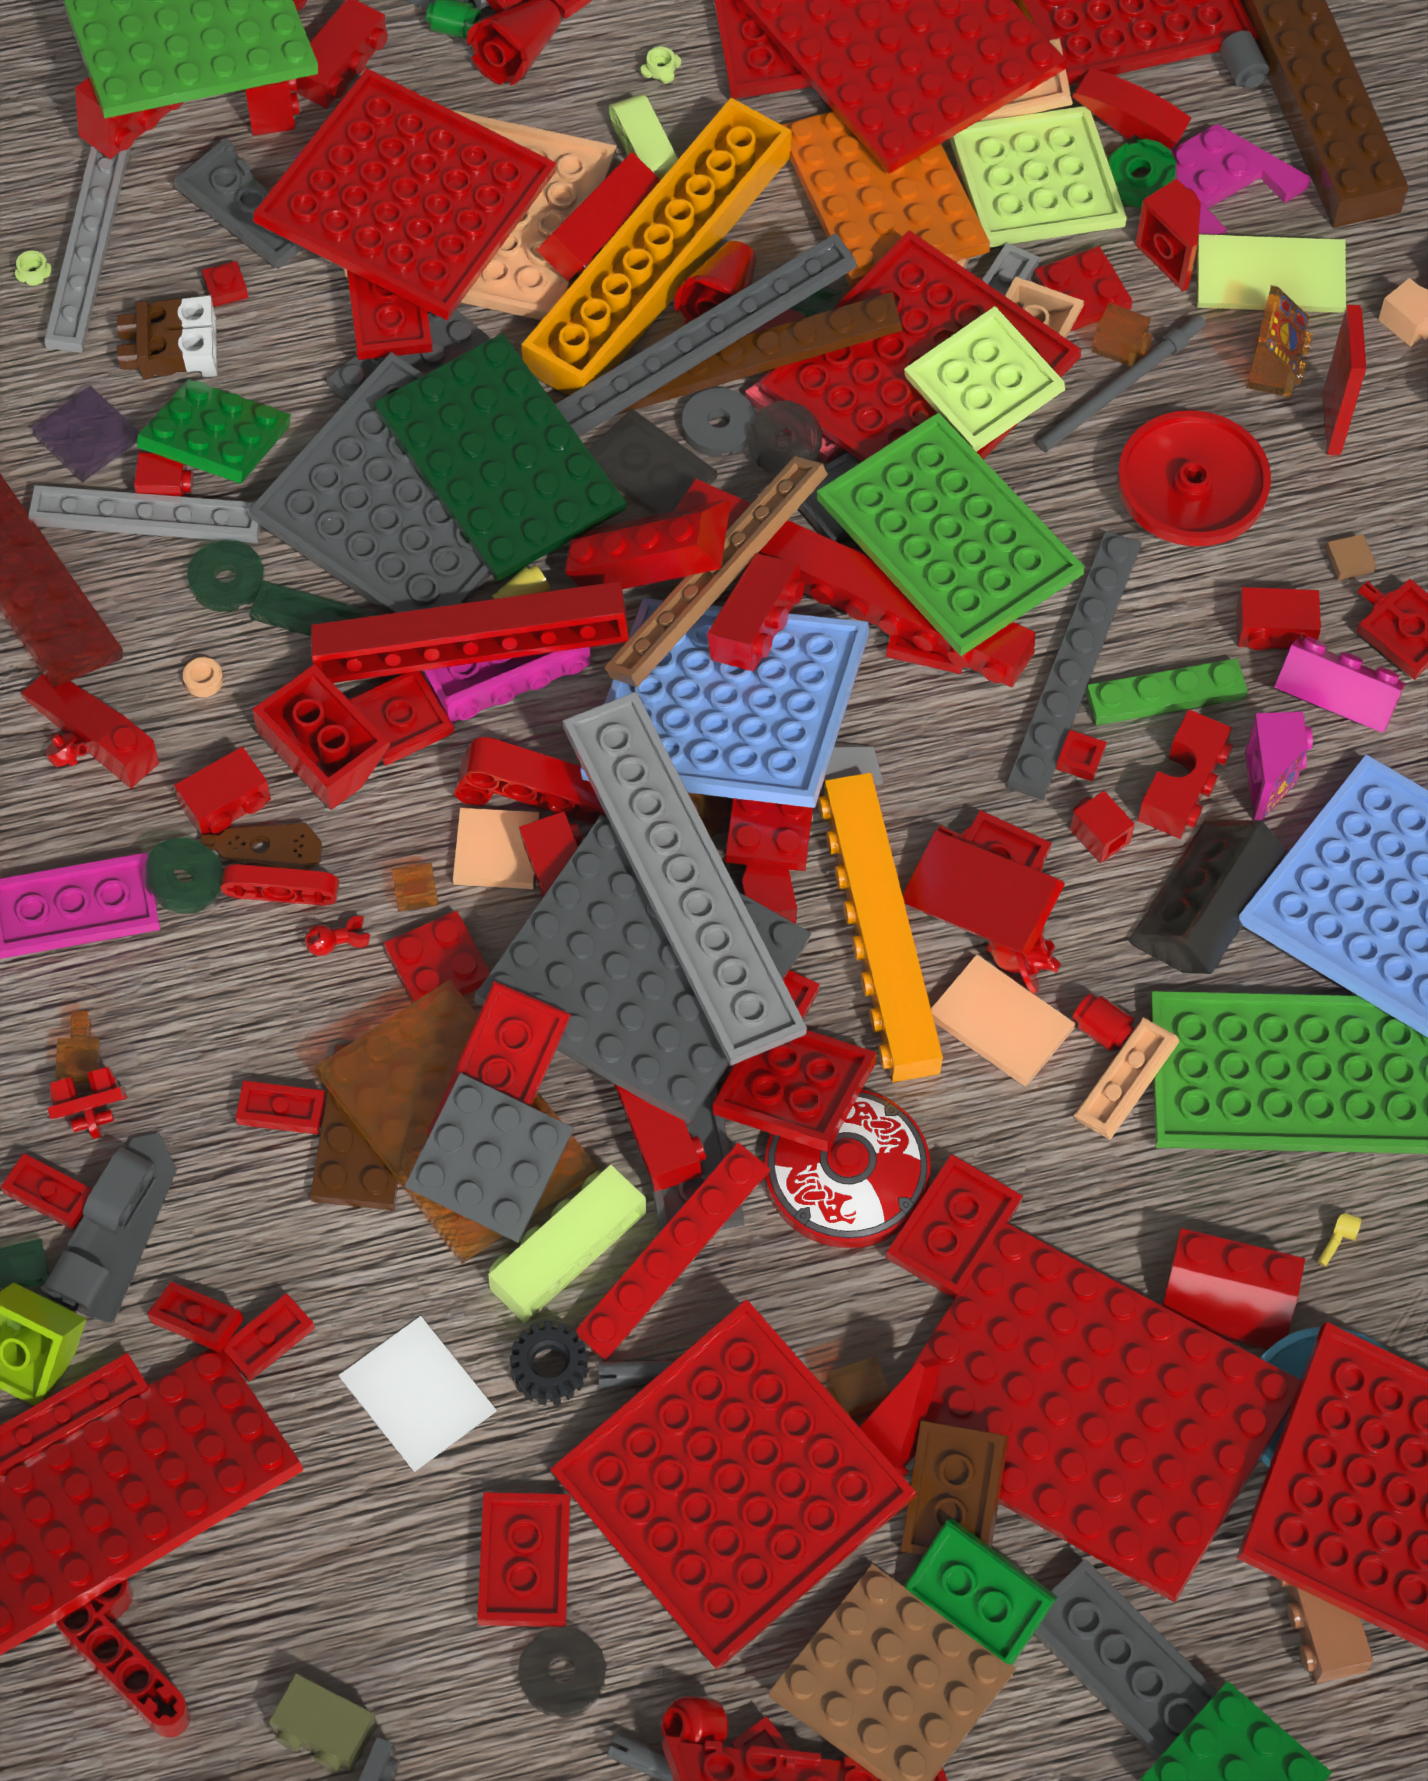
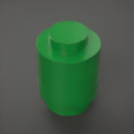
[426,0,481,39]

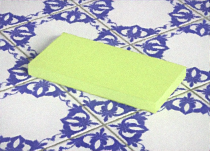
[1197,234,1346,313]

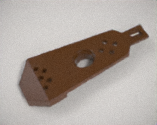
[200,823,322,870]

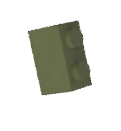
[269,1674,377,1772]

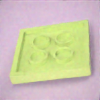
[904,306,1065,452]

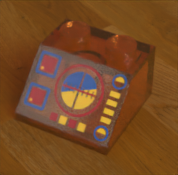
[1247,285,1313,398]

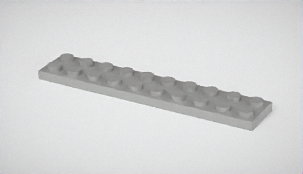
[563,692,807,1066]

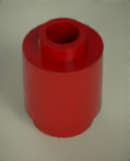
[1072,993,1135,1051]

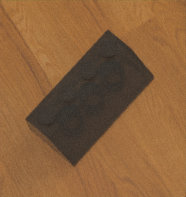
[1128,820,1287,974]

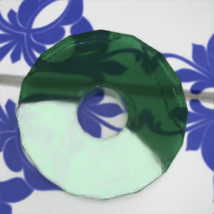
[187,540,265,612]
[142,838,223,914]

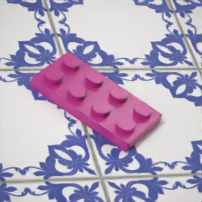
[0,852,161,959]

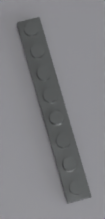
[1007,531,1142,800]

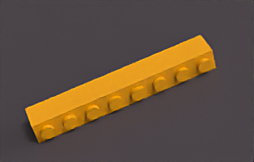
[818,773,943,1083]

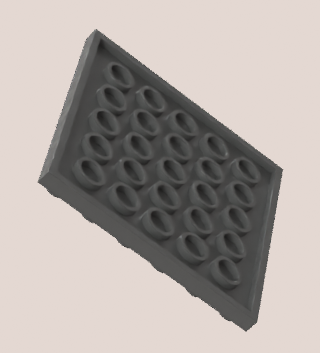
[248,352,491,614]
[474,814,811,1126]

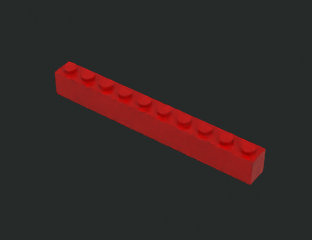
[674,479,1036,688]
[519,811,706,1192]

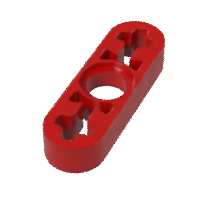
[221,864,339,906]

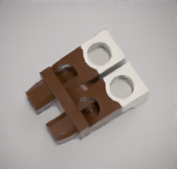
[117,296,218,379]

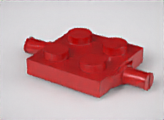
[1356,579,1428,680]
[937,810,1063,882]

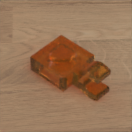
[55,1011,101,1083]

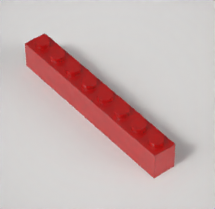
[311,581,629,683]

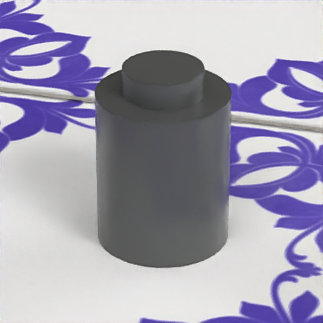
[1220,31,1269,88]

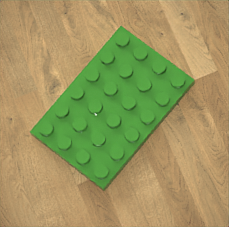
[64,0,318,118]
[817,412,1084,656]

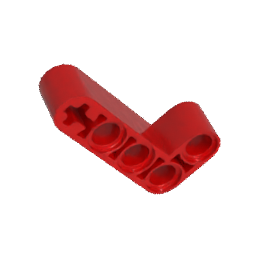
[454,737,607,824]
[56,1578,191,1738]

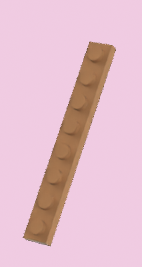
[604,456,828,687]

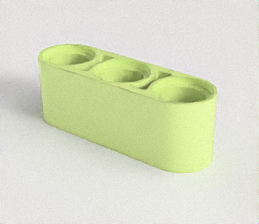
[609,94,678,180]

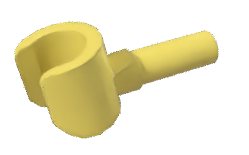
[1317,1213,1362,1267]

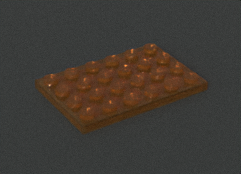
[315,980,598,1264]

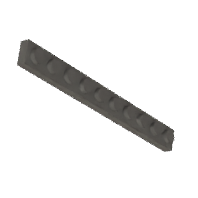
[555,233,857,437]

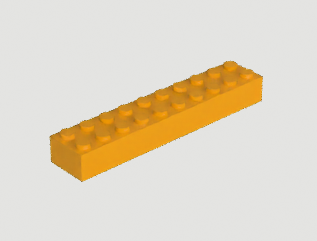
[522,98,792,396]

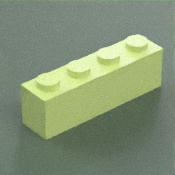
[488,1165,646,1324]

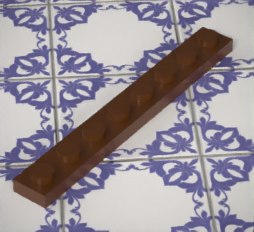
[615,292,903,416]

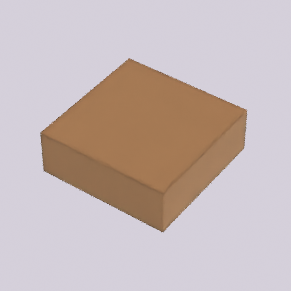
[1326,534,1376,580]

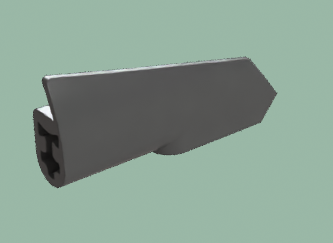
[41,1133,177,1324]

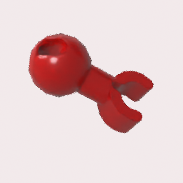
[305,916,370,956]

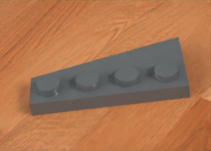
[174,137,303,269]

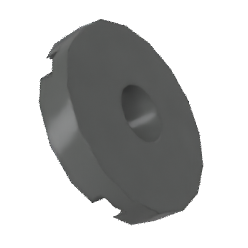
[682,388,756,457]

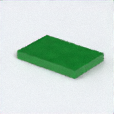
[904,1518,1058,1666]

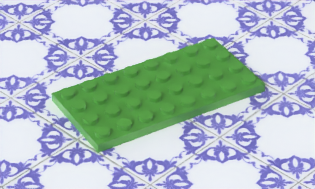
[1150,991,1428,1154]

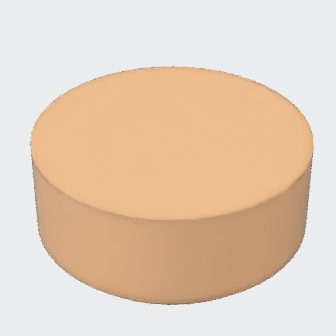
[183,657,223,697]

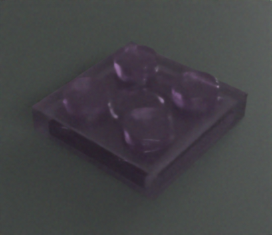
[32,385,139,483]

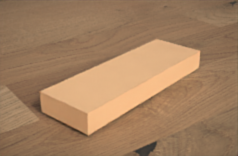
[1074,1017,1180,1140]

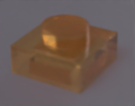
[392,863,438,912]

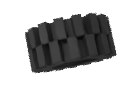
[510,1321,588,1405]

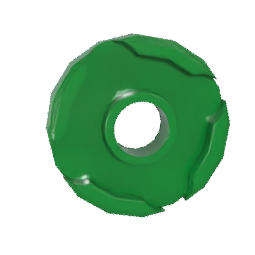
[1108,139,1177,208]

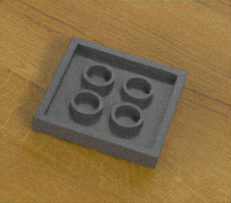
[404,1073,575,1243]

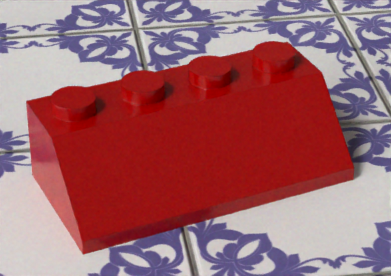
[565,500,731,589]

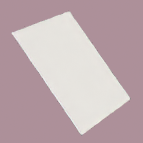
[338,1316,497,1472]

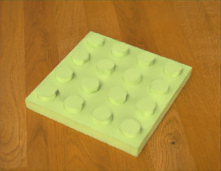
[949,106,1127,247]

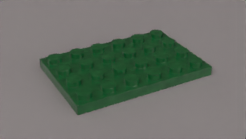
[374,333,626,582]

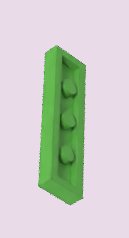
[1086,658,1248,726]

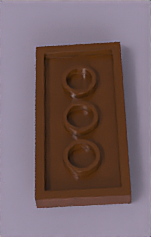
[310,1044,418,1211]

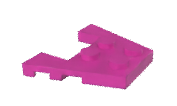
[1170,124,1311,235]

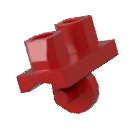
[47,1067,128,1140]

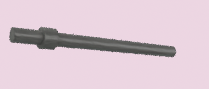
[1037,314,1206,452]

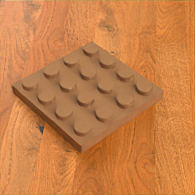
[769,1564,1016,1781]

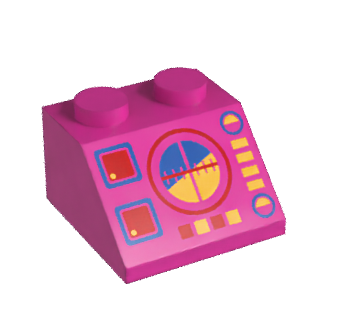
[1244,711,1313,821]

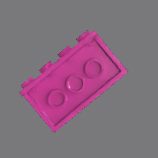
[421,647,591,722]

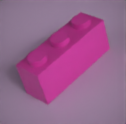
[1274,637,1406,733]

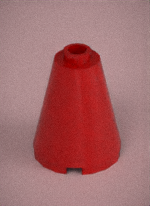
[467,0,561,86]
[674,241,756,325]

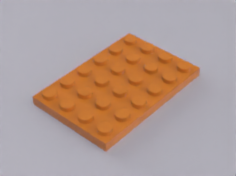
[782,111,990,289]

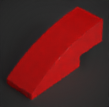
[1072,68,1191,149]

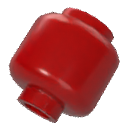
[661,1696,728,1746]

